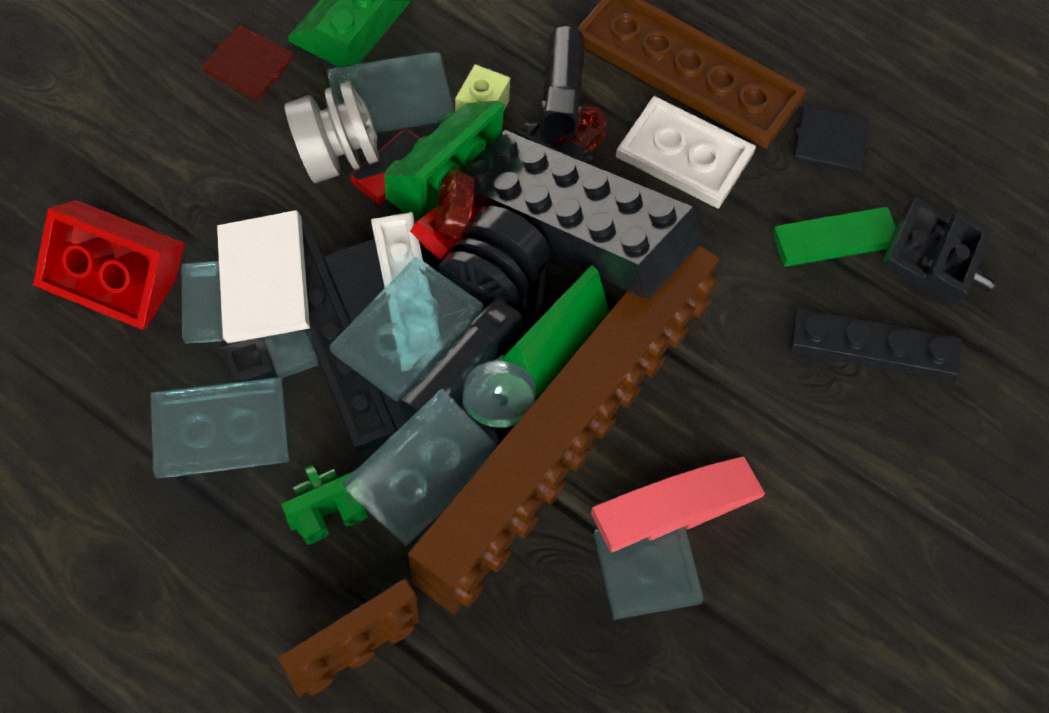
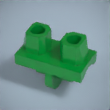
[281,464,367,545]

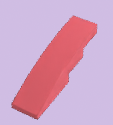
[591,456,765,553]

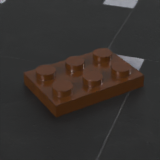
[278,579,418,697]

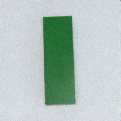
[772,207,896,267]

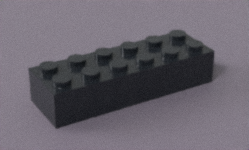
[452,130,702,300]

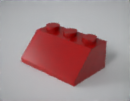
[33,200,185,330]

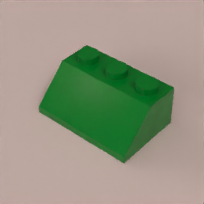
[288,0,412,74]
[384,100,504,222]
[483,265,610,413]

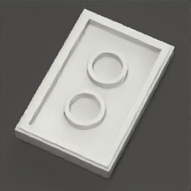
[616,96,756,209]
[217,210,310,344]

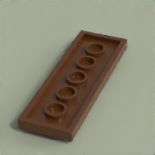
[577,0,807,150]

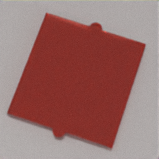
[202,25,294,100]

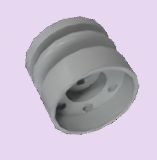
[285,81,379,184]

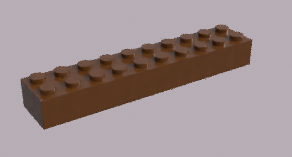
[408,246,719,615]

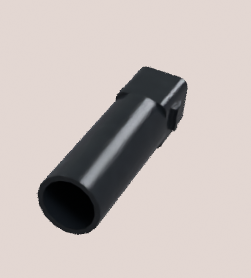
[540,26,585,139]
[398,297,524,430]

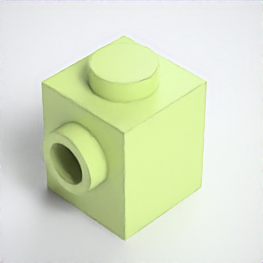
[455,65,510,112]

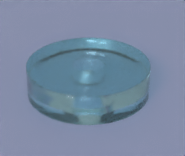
[463,361,536,427]

